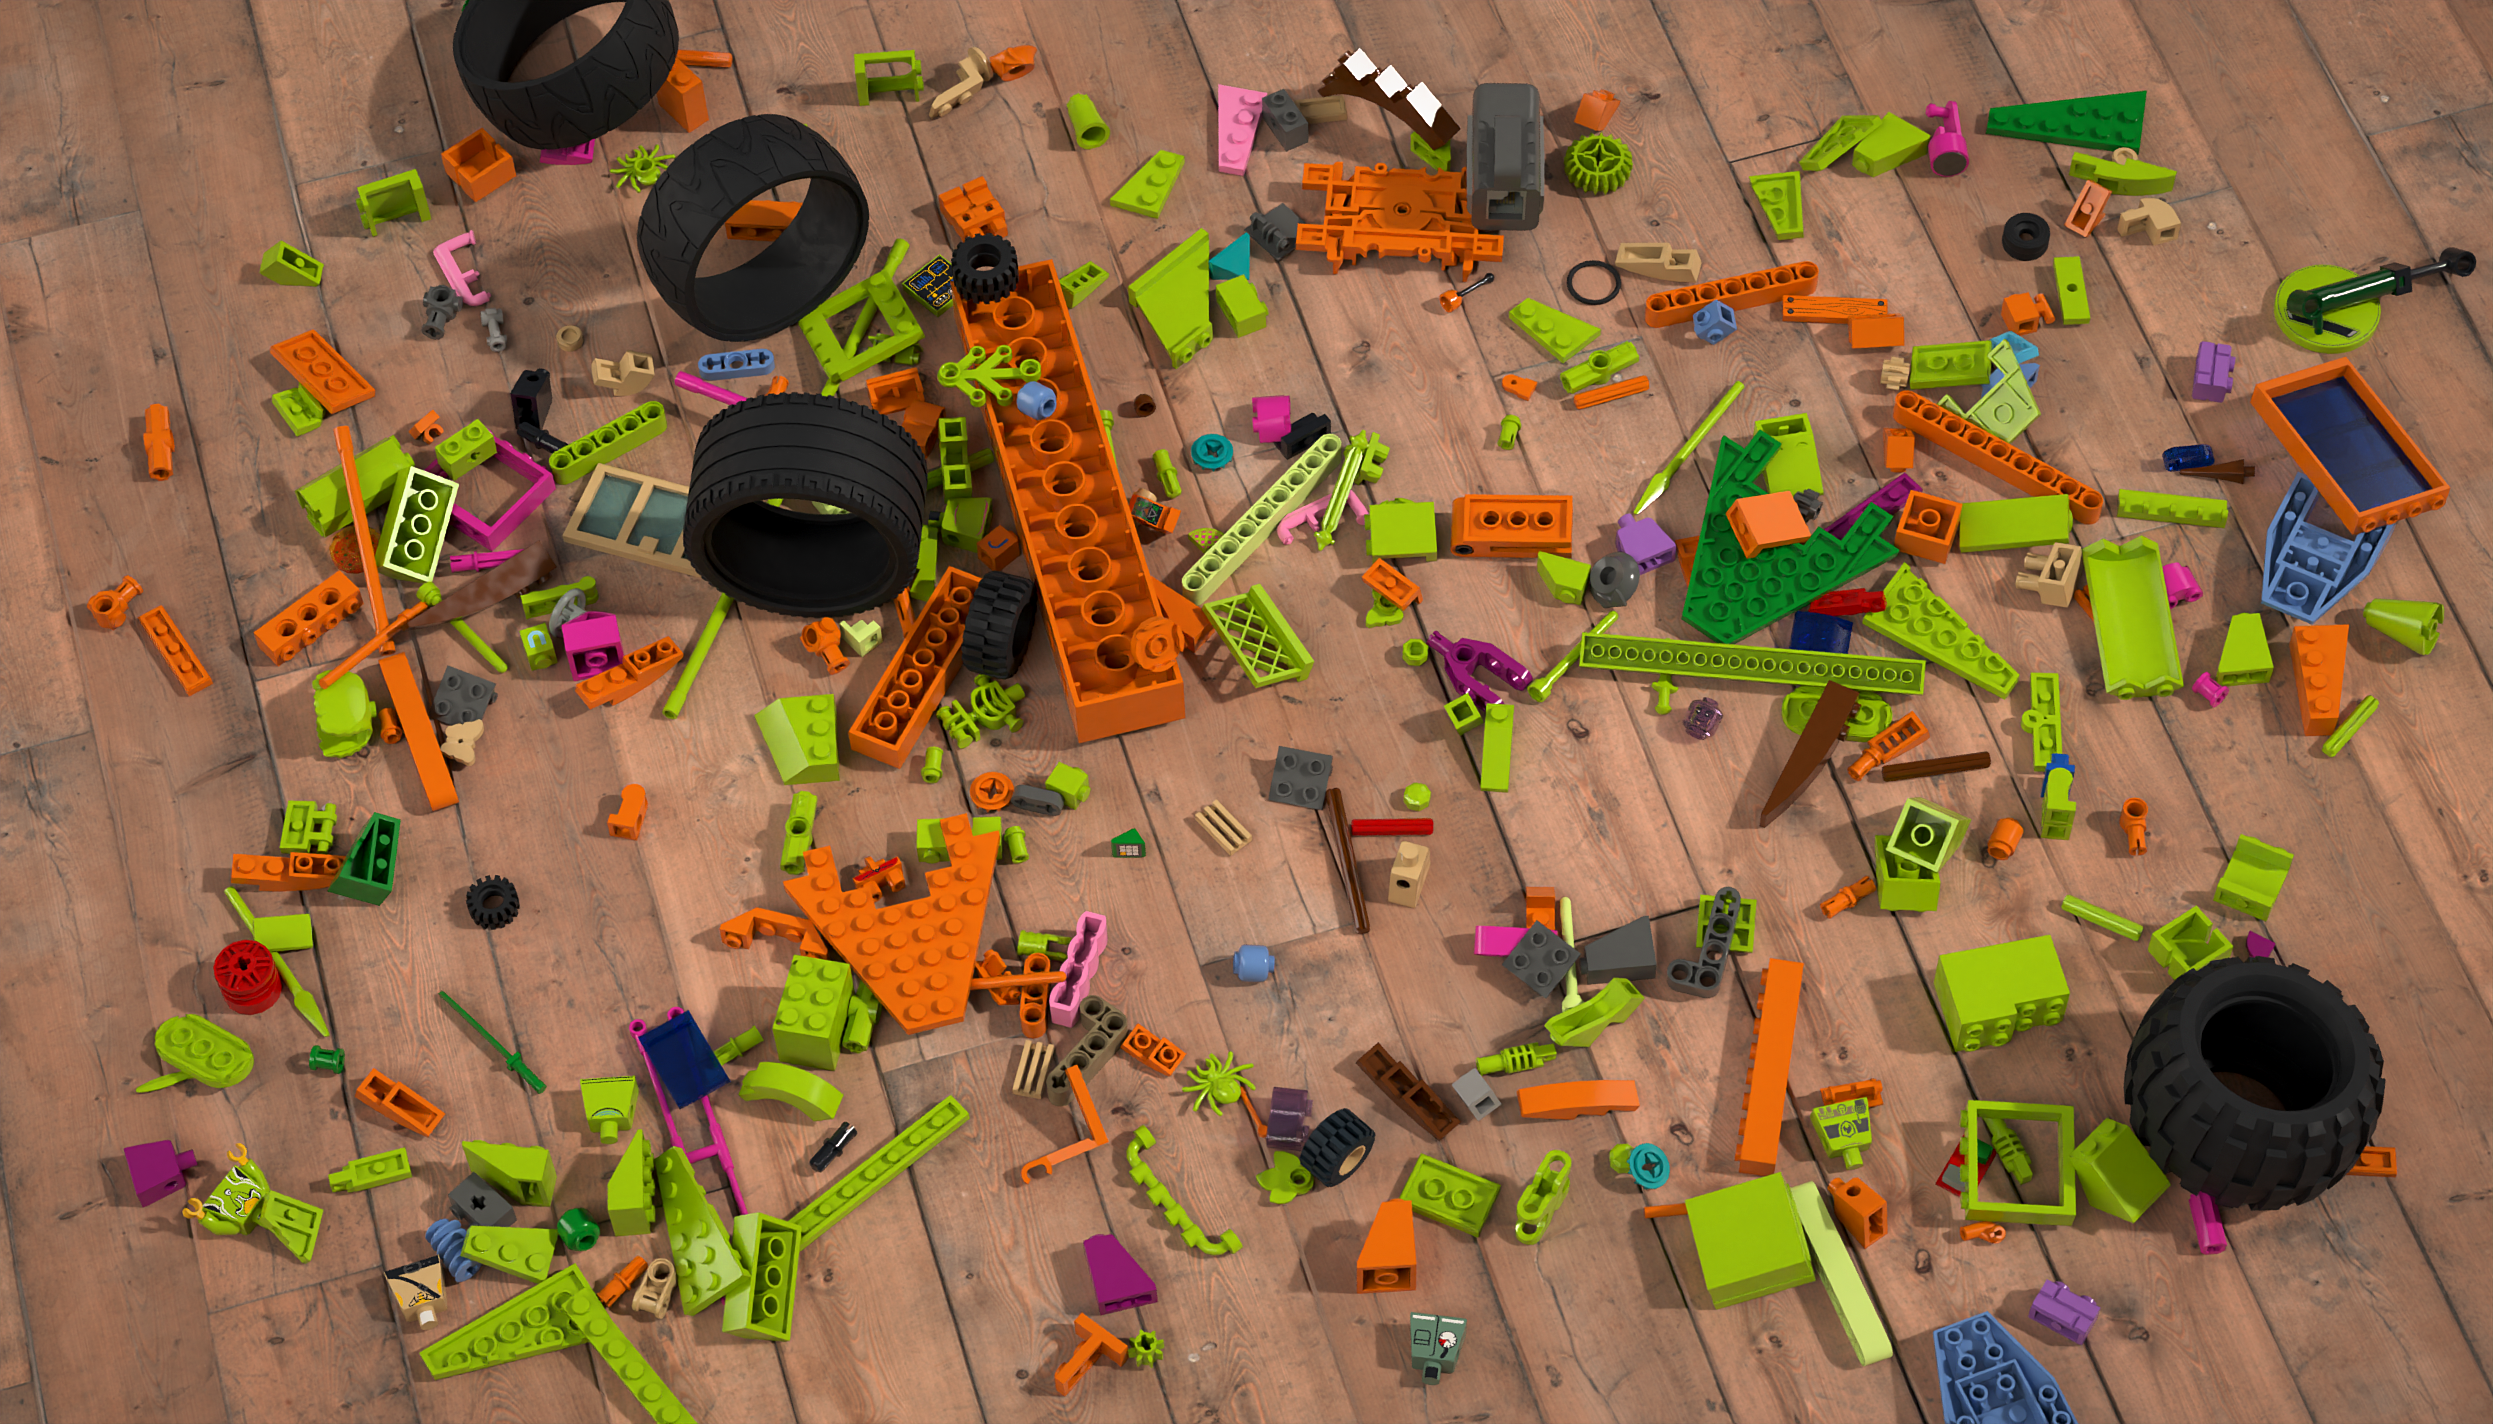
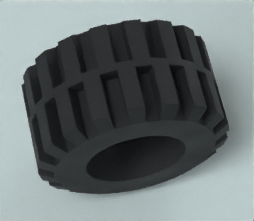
[951,233,1019,304]

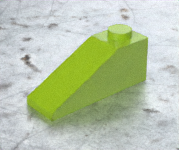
[1480,703,1514,793]

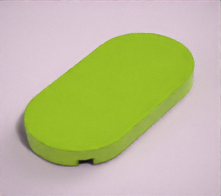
[1781,686,1892,742]
[155,1014,254,1088]

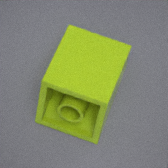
[1886,797,1971,872]
[2069,1118,2171,1223]

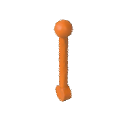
[1240,1086,1269,1138]

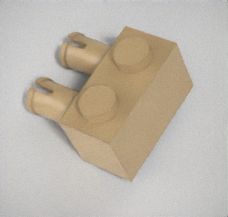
[2015,542,2085,608]

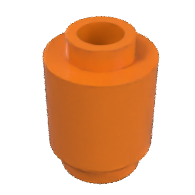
[1987,817,2024,860]

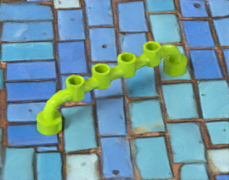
[1126,1125,1243,1256]

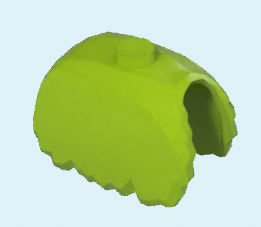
[312,670,377,759]

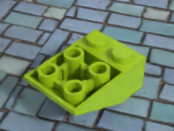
[1753,413,1824,497]
[608,1129,656,1237]
[462,1140,557,1207]

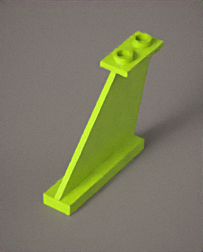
[1128,228,1213,369]

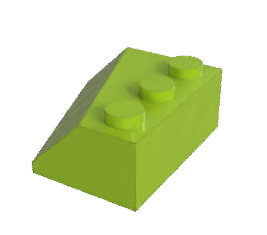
[754,694,840,785]

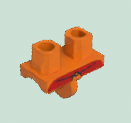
[853,856,906,903]

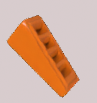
[1868,711,1930,764]

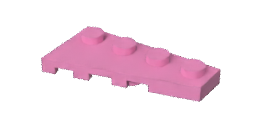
[1218,84,1267,176]

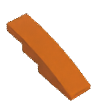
[1517,1080,1640,1120]

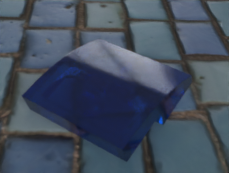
[1789,611,1853,654]

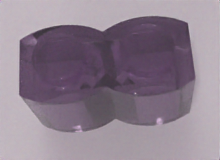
[1266,1087,1313,1151]

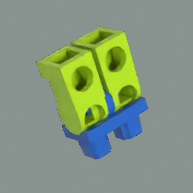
[2040,753,2076,840]

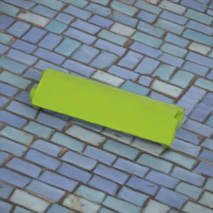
[2082,535,2184,700]

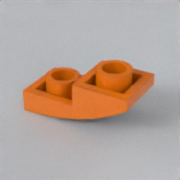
[1120,1023,1186,1077]

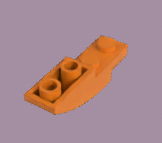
[575,636,683,709]
[231,852,346,892]

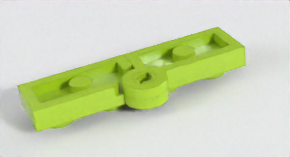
[2021,672,2062,772]

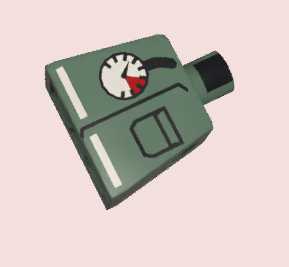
[1410,1312,1467,1385]

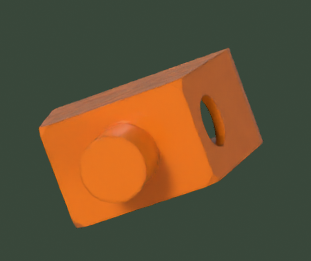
[1827,1177,1888,1249]

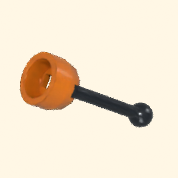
[1439,273,1495,313]

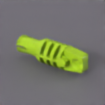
[1476,1042,1557,1076]
[1982,1118,2033,1185]

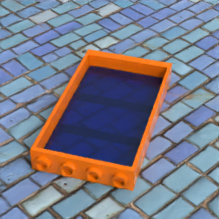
[2250,357,2450,535]

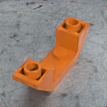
[719,907,830,961]

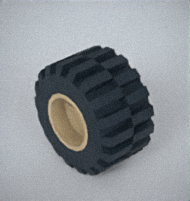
[1300,1108,1375,1187]

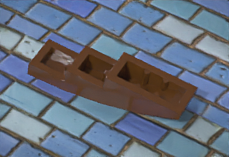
[1356,1042,1461,1141]

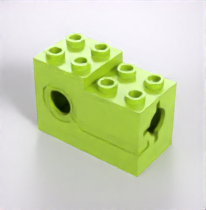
[1934,935,2070,1052]

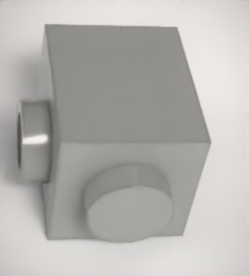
[1452,1068,1501,1121]

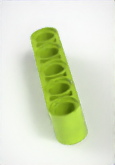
[549,401,667,485]

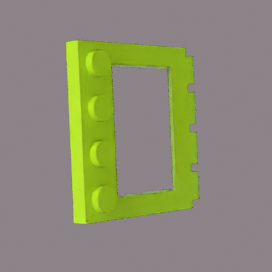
[798,269,926,382]

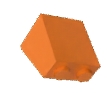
[1357,1198,1417,1294]

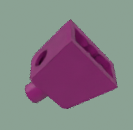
[123,1140,198,1207]

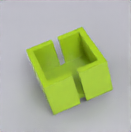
[2148,905,2233,981]

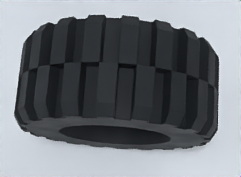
[961,570,1038,680]

